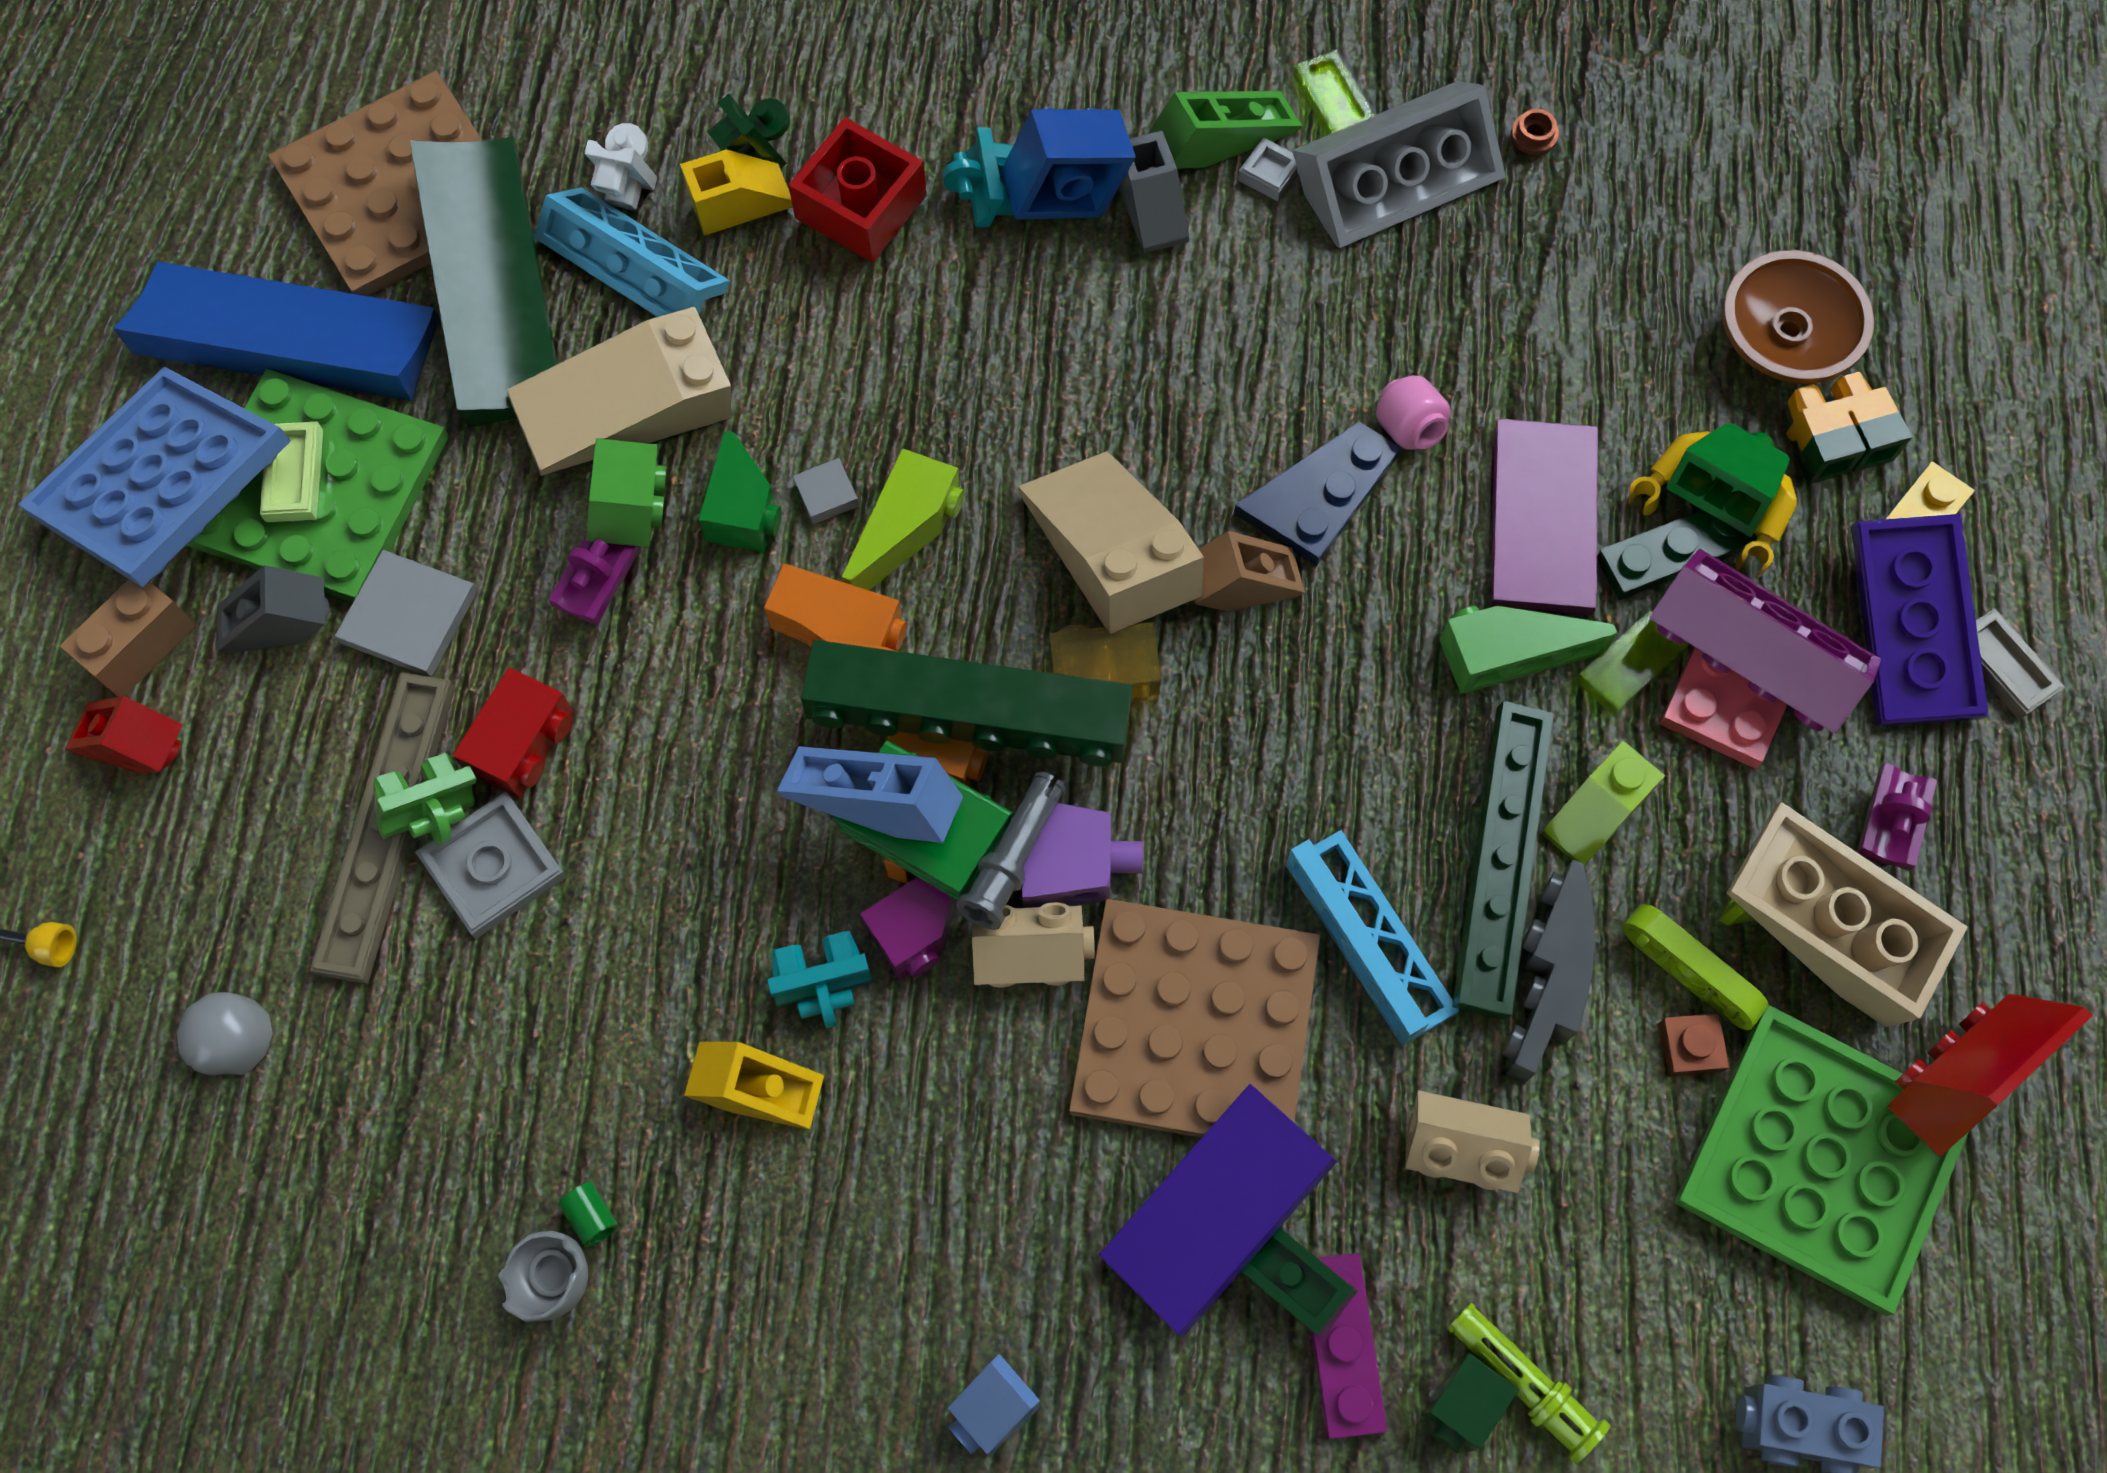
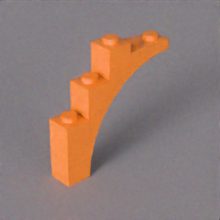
[764,563,988,883]

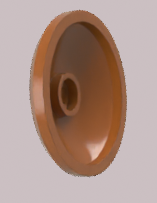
[1722,250,1874,384]

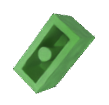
[586,438,666,547]

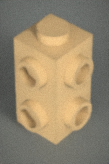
[972,902,1095,988]
[1405,1090,1540,1193]

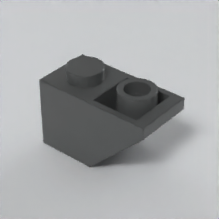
[1119,130,1189,254]

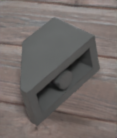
[217,565,329,653]

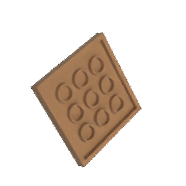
[268,70,483,296]
[1069,899,1320,1138]

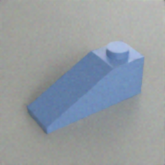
[777,746,963,843]

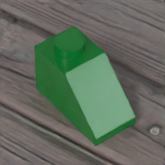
[698,431,782,553]

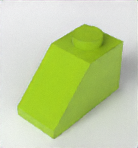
[1541,741,1665,866]

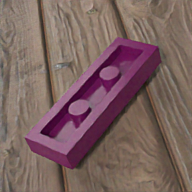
[1311,1253,1388,1440]

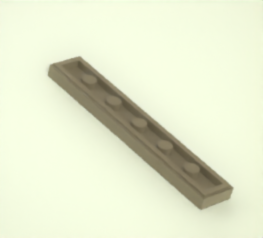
[310,672,455,984]

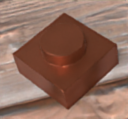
[1659,1013,1729,1077]

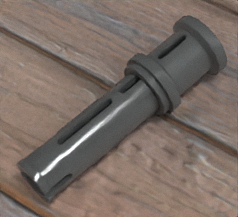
[956,772,1066,930]

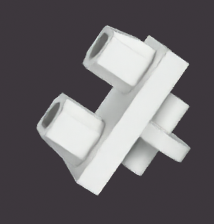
[585,123,657,210]

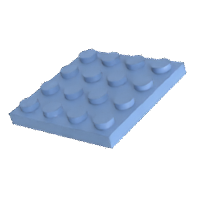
[18,367,291,587]

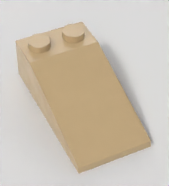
[507,306,731,476]
[1018,451,1204,634]
[1726,802,1968,1027]

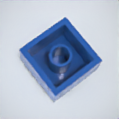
[1000,108,1136,219]

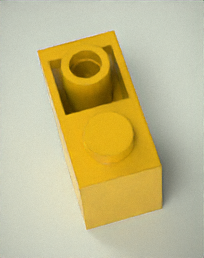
[680,149,793,236]

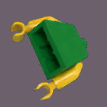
[1628,423,1797,578]

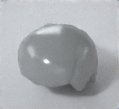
[177,992,273,1076]
[498,1230,588,1322]

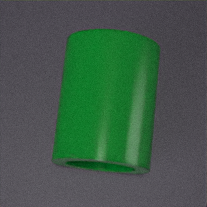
[558,1182,619,1248]

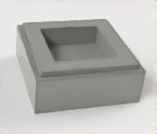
[1238,137,1298,202]
[793,458,859,524]

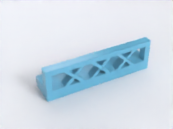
[534,187,730,317]
[1286,830,1459,1047]

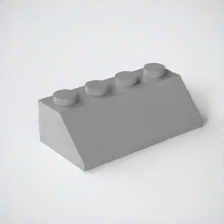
[1292,81,1506,248]

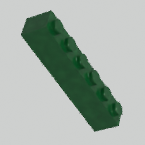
[801,639,1133,767]

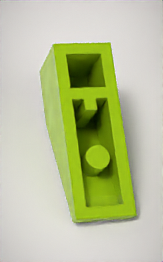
[842,448,965,590]

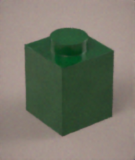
[1421,1353,1519,1453]

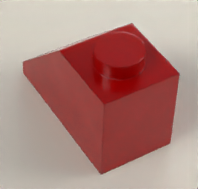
[65,696,183,774]

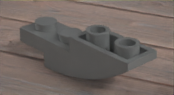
[1502,860,1595,1084]

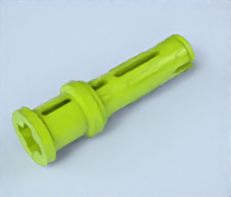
[1447,1302,1611,1464]

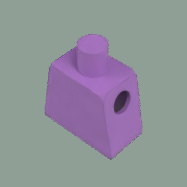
[1022,803,1143,908]

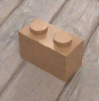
[60,579,196,697]

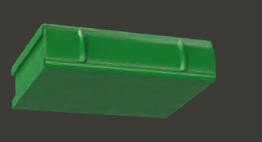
[834,740,1014,901]

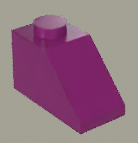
[860,877,956,980]

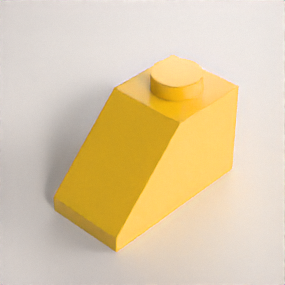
[684,1042,824,1129]

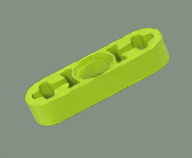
[1622,904,1769,1030]

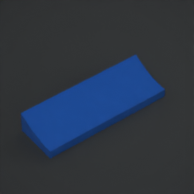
[113,261,440,401]

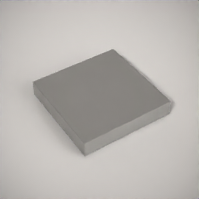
[335,550,478,677]
[415,791,566,939]

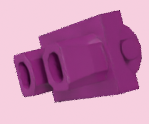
[548,534,640,625]
[1857,762,1938,871]

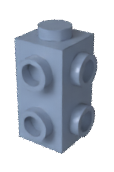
[1736,1375,1884,1473]

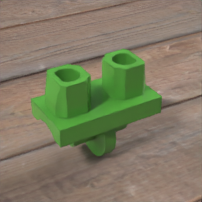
[374,753,476,845]

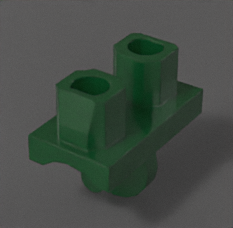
[707,94,790,169]

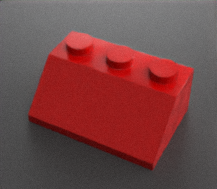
[1887,994,2093,1157]

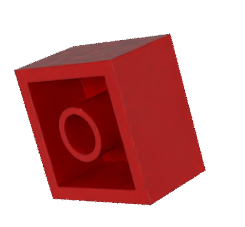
[788,117,927,263]

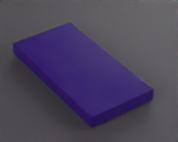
[1851,514,1989,727]
[1099,1084,1337,1337]

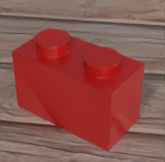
[453,667,574,799]

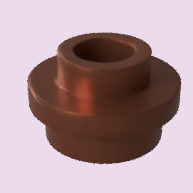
[1511,109,1559,155]

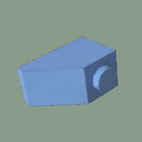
[948,1354,1041,1456]

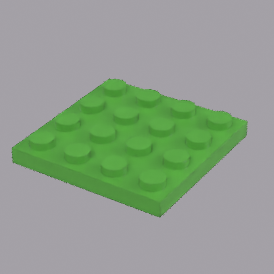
[186,368,449,603]
[1674,1005,1969,1316]

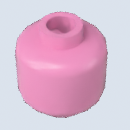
[1376,375,1451,450]

